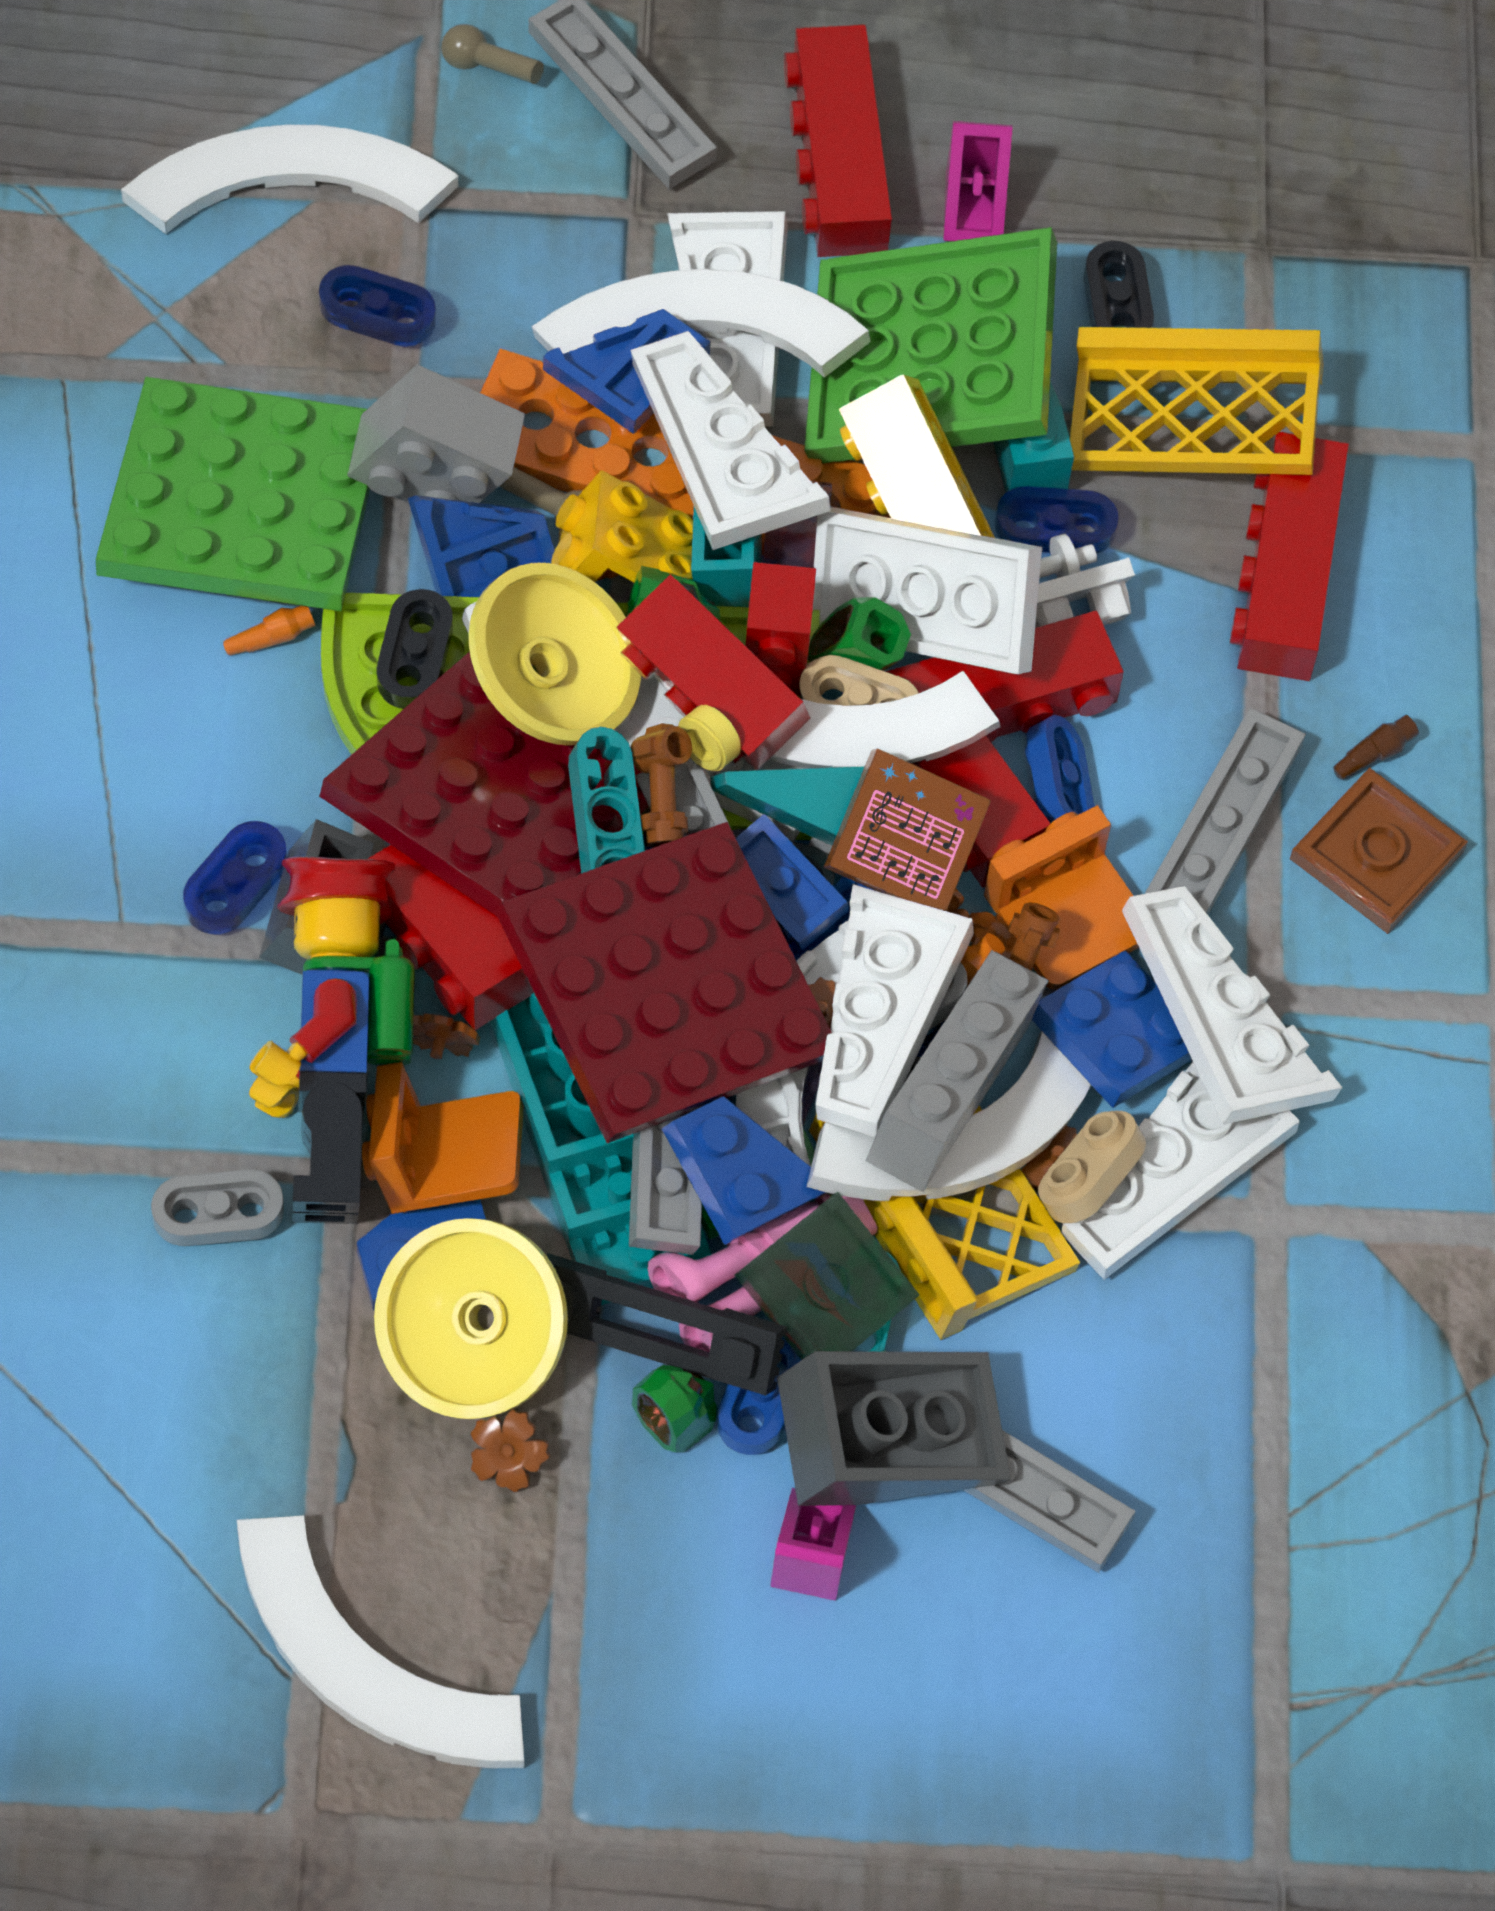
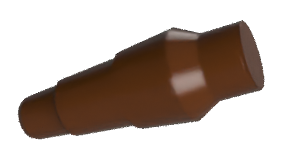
[1333,715,1419,780]

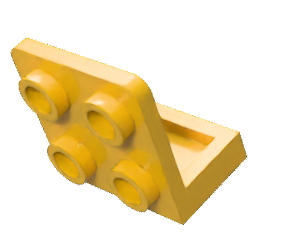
[551,470,693,582]

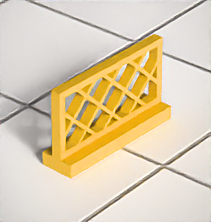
[1070,327,1324,475]
[809,1106,1080,1340]

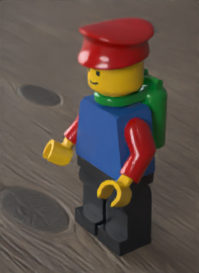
[249,857,415,1224]

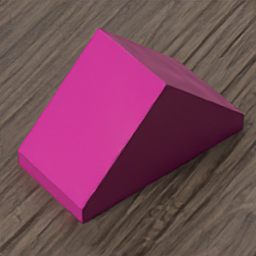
[943,121,1013,241]
[770,1488,856,1601]

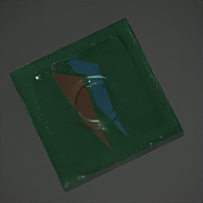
[734,1192,919,1360]

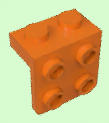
[984,805,1139,990]
[362,1062,524,1214]

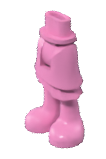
[648,1194,877,1352]

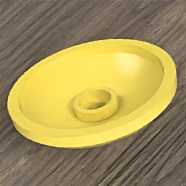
[469,563,641,746]
[374,1218,568,1419]

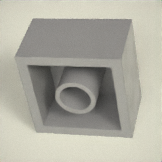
[347,364,525,503]

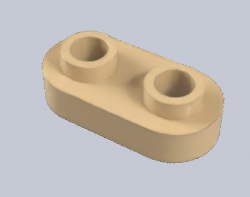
[800,655,919,706]
[1038,1111,1146,1223]

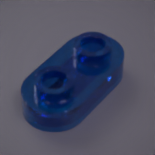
[319,265,436,347]
[995,486,1119,554]
[183,821,287,935]

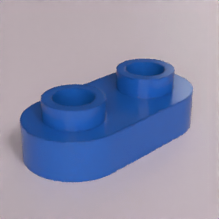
[1025,715,1095,824]
[717,1328,809,1455]

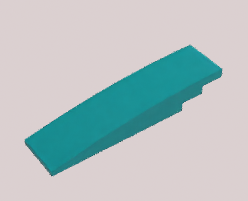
[490,993,712,1305]

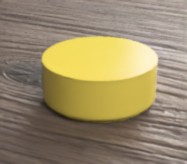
[678,705,741,771]

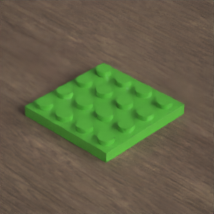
[804,227,1058,464]
[95,377,370,611]

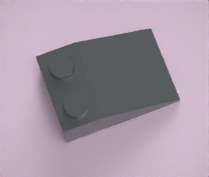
[777,1351,1011,1506]

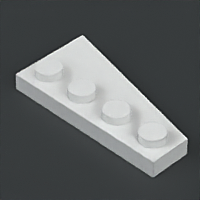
[667,211,788,426]
[631,331,830,550]
[815,884,974,1137]
[1122,886,1343,1125]
[1061,1062,1300,1280]

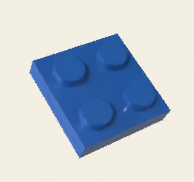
[1032,951,1192,1108]

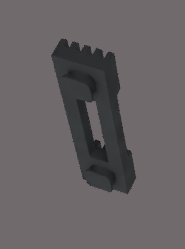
[545,1253,787,1396]

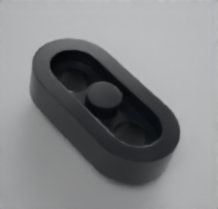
[1084,241,1154,328]
[376,589,453,709]

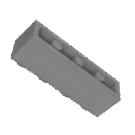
[866,950,1049,1192]

